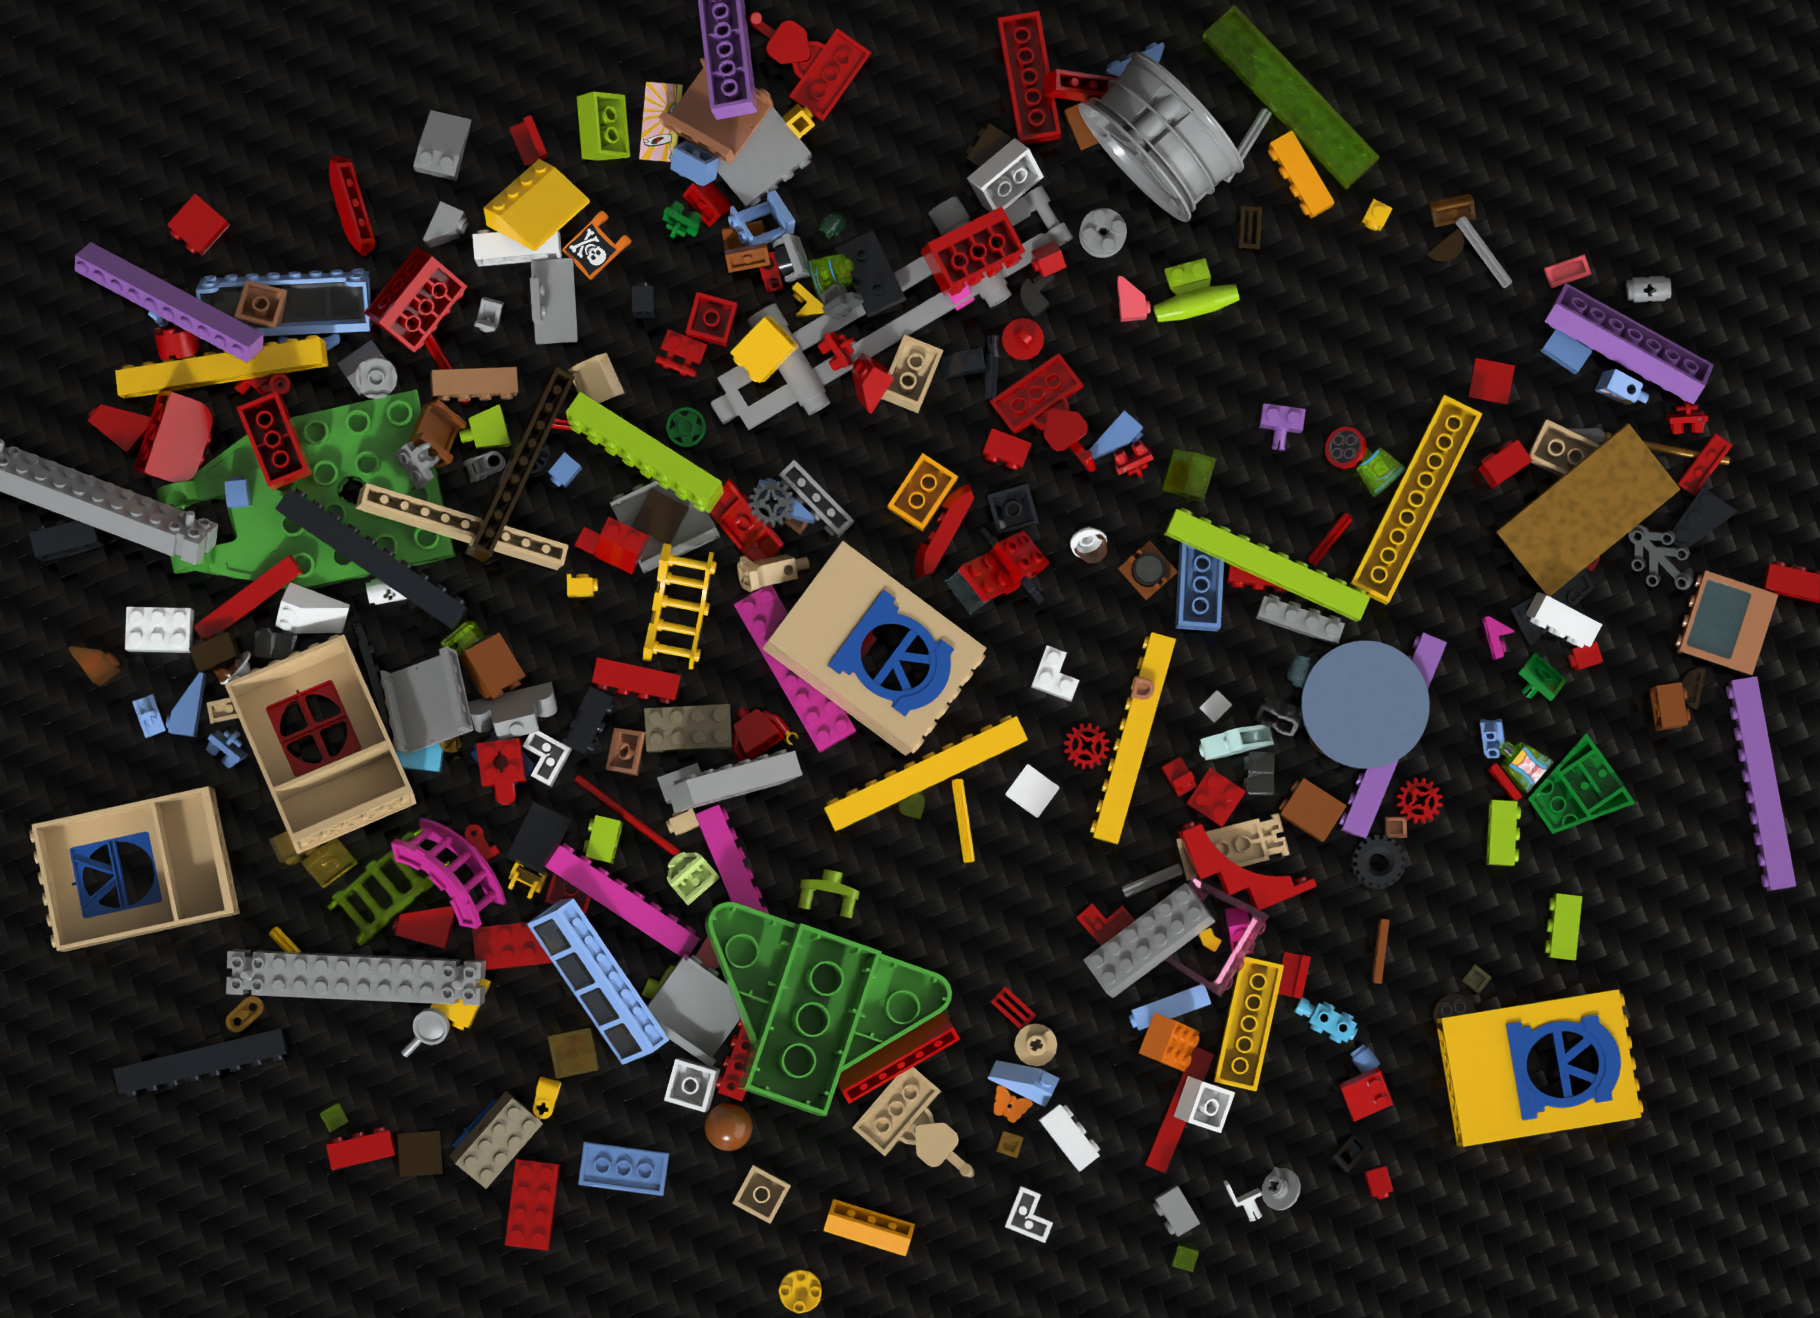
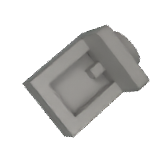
[474,297,504,332]

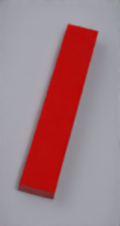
[193,555,303,641]
[1145,1047,1214,1173]

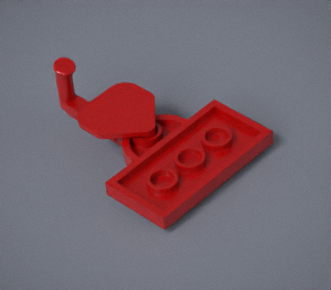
[748,12,871,122]
[990,353,1096,472]

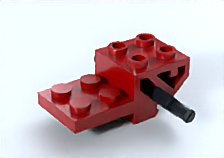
[958,526,1049,605]

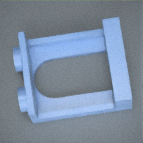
[728,190,795,246]

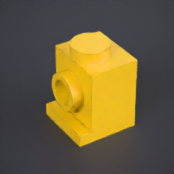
[567,574,598,597]

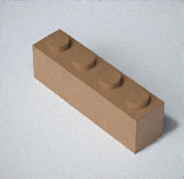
[430,367,518,402]

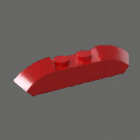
[329,155,376,257]
[915,484,974,578]

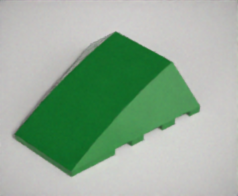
[1528,733,1635,834]

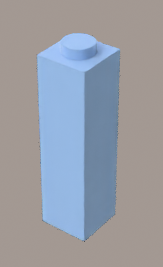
[1129,984,1211,1030]

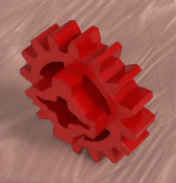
[1064,723,1110,769]
[1396,778,1443,824]

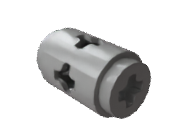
[1626,276,1671,303]

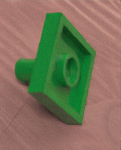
[1519,652,1567,701]

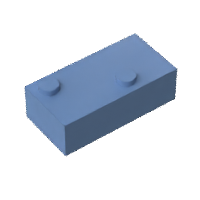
[1175,542,1224,631]

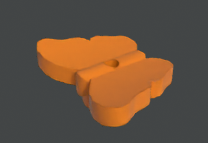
[994,1085,1033,1123]

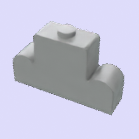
[469,682,558,741]

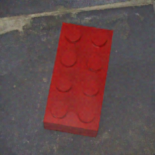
[472,922,561,970]
[505,1159,560,1251]

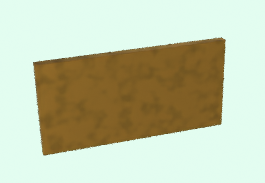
[1496,423,1681,597]

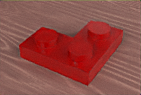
[1076,904,1136,946]

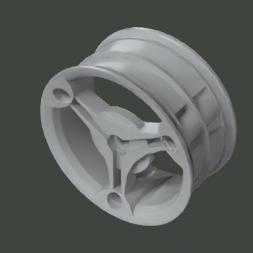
[1078,52,1244,222]

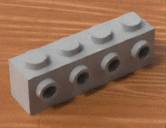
[779,460,854,538]
[1256,594,1345,646]

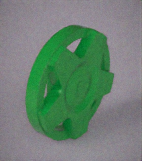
[666,407,706,447]

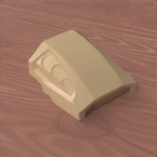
[568,353,624,403]

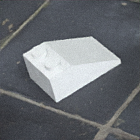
[275,582,350,633]

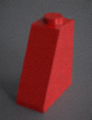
[87,404,150,455]
[393,906,456,949]

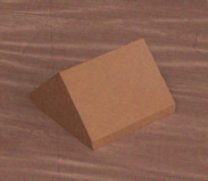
[234,280,287,329]
[606,728,646,776]

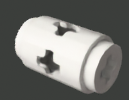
[366,579,407,605]

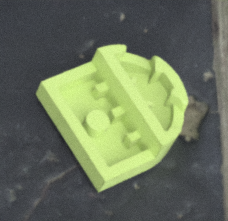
[667,852,720,905]

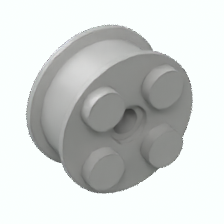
[1079,208,1127,258]

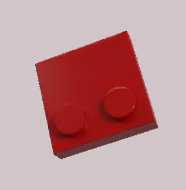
[1339,1067,1393,1122]

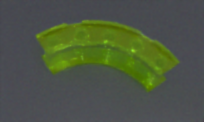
[328,829,450,946]

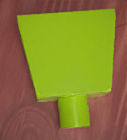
[459,405,512,449]

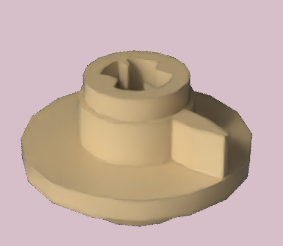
[1014,1024,1057,1066]

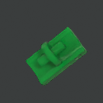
[662,201,702,239]

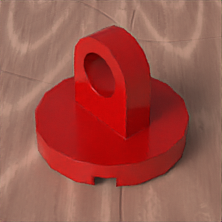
[1002,318,1044,360]

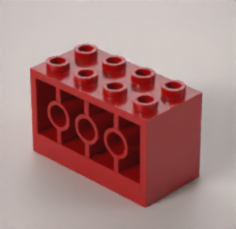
[921,206,1026,297]
[364,247,467,353]

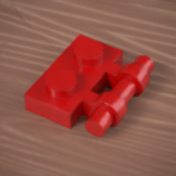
[655,329,708,378]

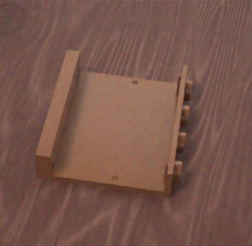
[659,58,773,165]

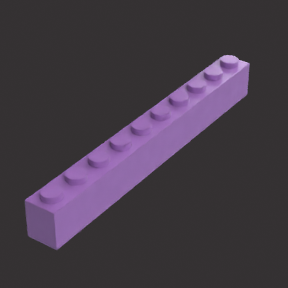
[75,242,264,363]
[1339,633,1447,839]
[1726,676,1796,891]

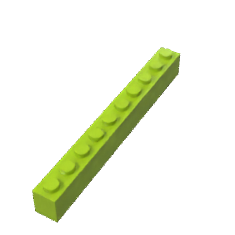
[1164,508,1370,622]

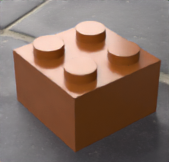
[1649,682,1690,731]

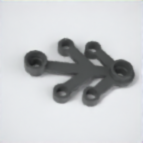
[1628,524,1693,590]

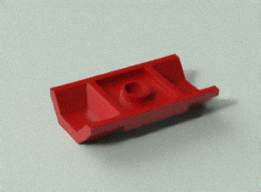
[710,479,784,561]

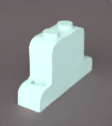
[1199,724,1274,760]

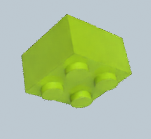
[583,815,623,864]

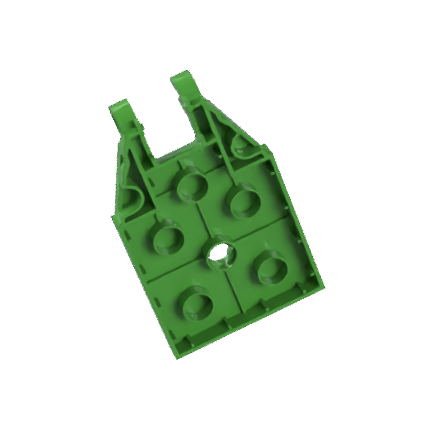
[156,389,456,590]

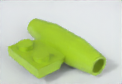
[1153,258,1239,322]

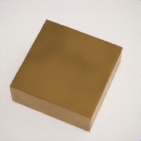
[997,1131,1023,1158]

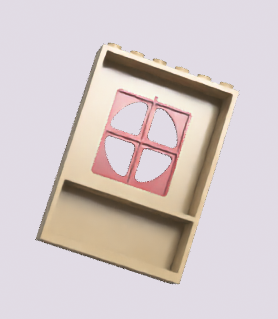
[225,634,417,854]

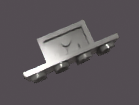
[530,258,578,344]

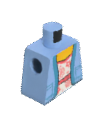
[1595,369,1649,406]

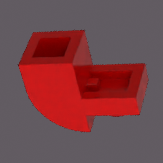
[1161,757,1197,796]

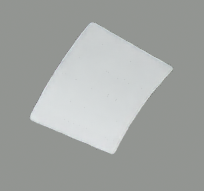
[1006,764,1060,818]

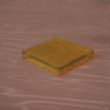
[301,838,358,888]

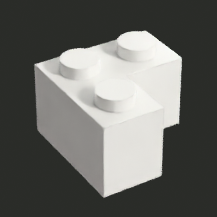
[1031,646,1079,702]
[523,731,572,787]
[1004,1186,1053,1243]

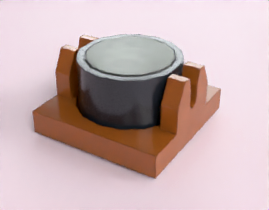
[1118,541,1178,600]

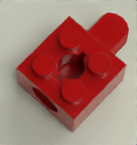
[476,738,526,805]

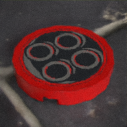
[1325,426,1366,469]

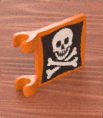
[562,211,631,280]

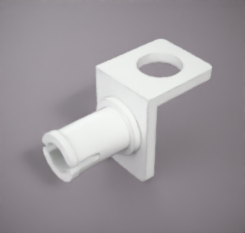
[1223,1180,1262,1222]

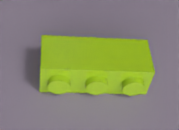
[1486,800,1521,866]
[1545,894,1582,961]

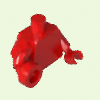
[233,373,291,396]

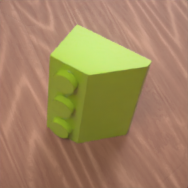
[577,92,630,160]

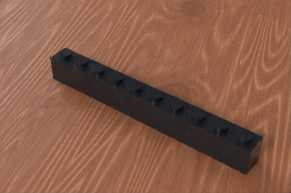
[275,488,468,630]

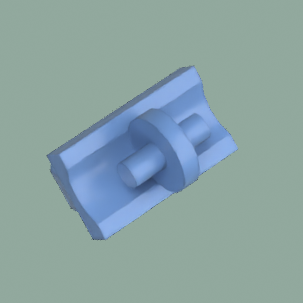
[1480,719,1506,758]
[206,730,247,768]

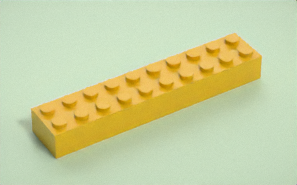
[1349,395,1482,605]

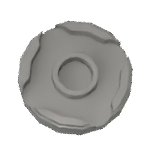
[354,356,397,399]

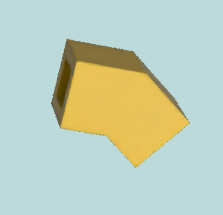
[1198,928,1222,952]

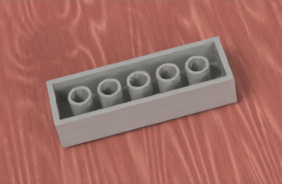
[667,749,802,813]
[1084,883,1216,998]

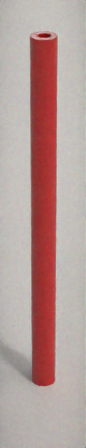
[574,774,680,857]

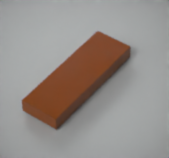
[1371,919,1389,984]

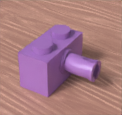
[1259,403,1306,451]

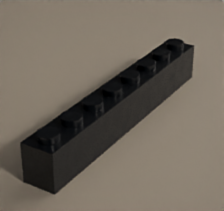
[113,1029,289,1097]

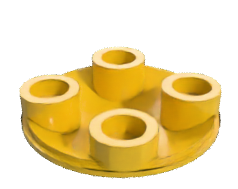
[779,1270,822,1313]

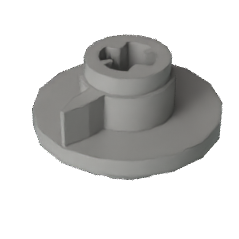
[1262,1167,1301,1210]

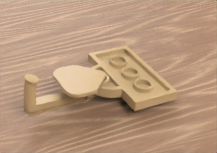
[853,1067,975,1177]

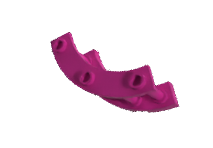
[391,818,506,929]

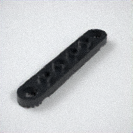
[351,620,394,743]

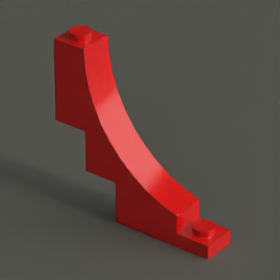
[1178,821,1317,911]

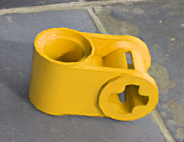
[533,1076,561,1119]

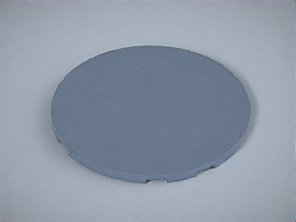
[1301,641,1430,769]

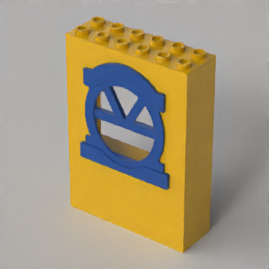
[1437,990,1643,1147]

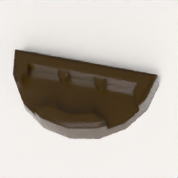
[1427,228,1464,262]
[1681,668,1706,710]

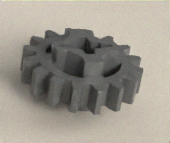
[748,480,795,528]

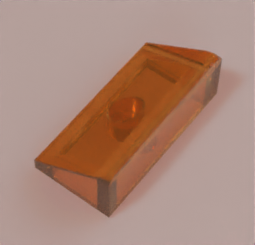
[1430,194,1476,227]

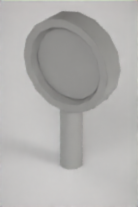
[401,1008,450,1057]

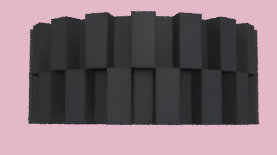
[1351,835,1406,889]

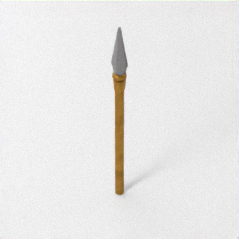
[1568,428,1730,465]

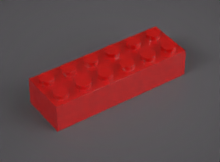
[997,11,1061,145]

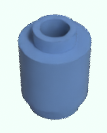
[1350,1044,1381,1074]

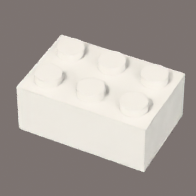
[967,138,1044,212]
[1525,592,1602,648]
[125,607,194,653]
[1039,1104,1100,1172]

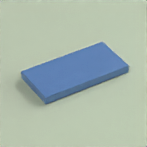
[578,1142,669,1196]

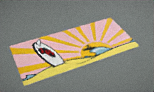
[639,82,683,162]

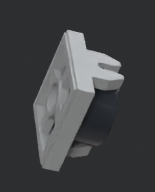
[772,233,813,283]

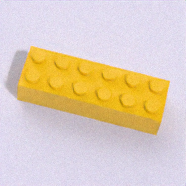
[1213,956,1284,1091]

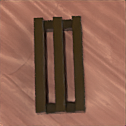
[1238,206,1262,250]

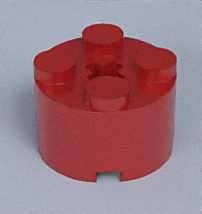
[154,324,201,360]

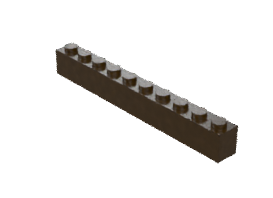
[465,367,575,563]

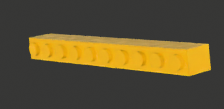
[115,335,328,399]
[1090,632,1176,844]
[824,715,1028,832]

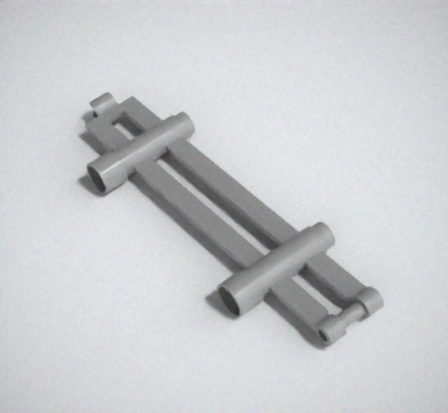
[711,186,1073,431]

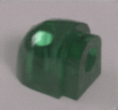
[818,211,846,239]

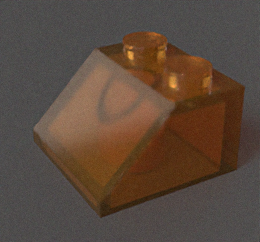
[68,646,121,686]

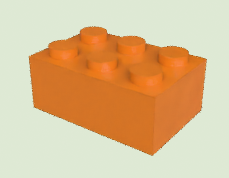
[1139,1013,1200,1072]

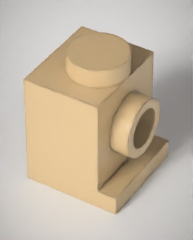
[666,808,700,836]

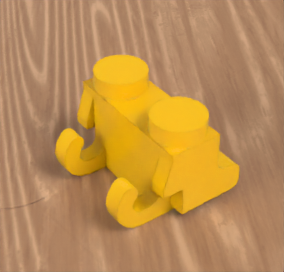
[508,862,549,899]

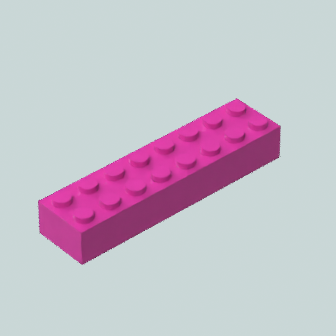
[734,585,856,753]

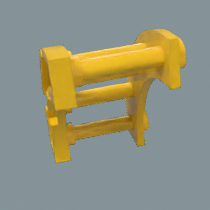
[643,543,717,669]

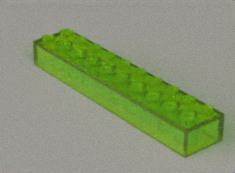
[1202,5,1379,190]

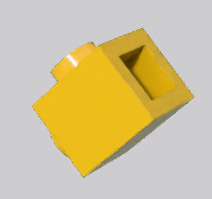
[783,104,815,139]
[1362,199,1393,231]

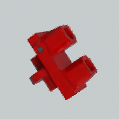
[818,331,856,371]
[1666,401,1708,434]
[1113,440,1153,478]

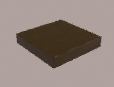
[632,488,689,544]
[397,1131,443,1177]

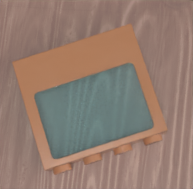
[1675,570,1778,677]

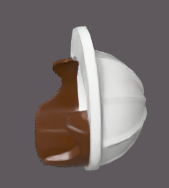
[1070,526,1107,563]
[213,651,251,685]

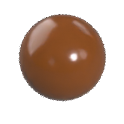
[704,1103,753,1151]

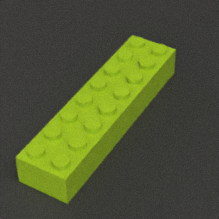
[566,392,724,514]

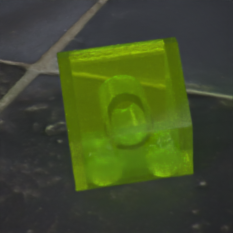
[1162,449,1216,502]

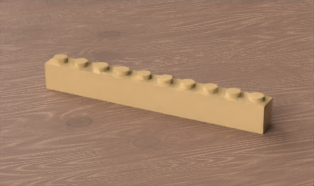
[355,483,568,570]

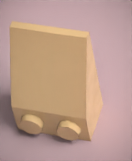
[881,334,943,413]

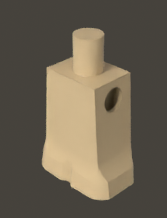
[737,554,809,592]

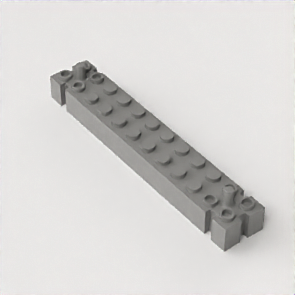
[0,439,218,565]
[226,949,486,1005]

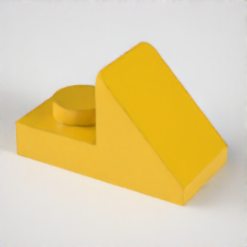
[792,282,825,318]

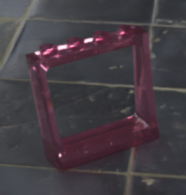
[1165,877,1269,997]

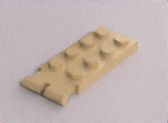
[1176,813,1290,881]

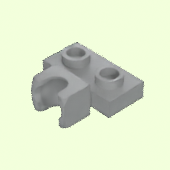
[395,441,439,489]

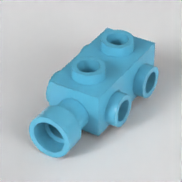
[1294,997,1358,1044]

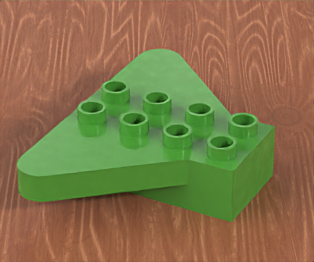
[705,902,952,1116]

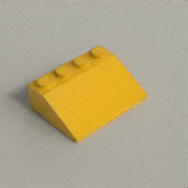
[484,159,590,251]

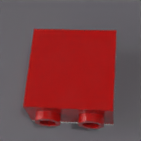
[167,194,230,256]

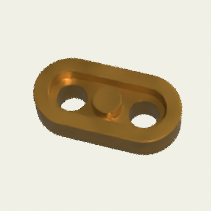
[226,996,264,1032]

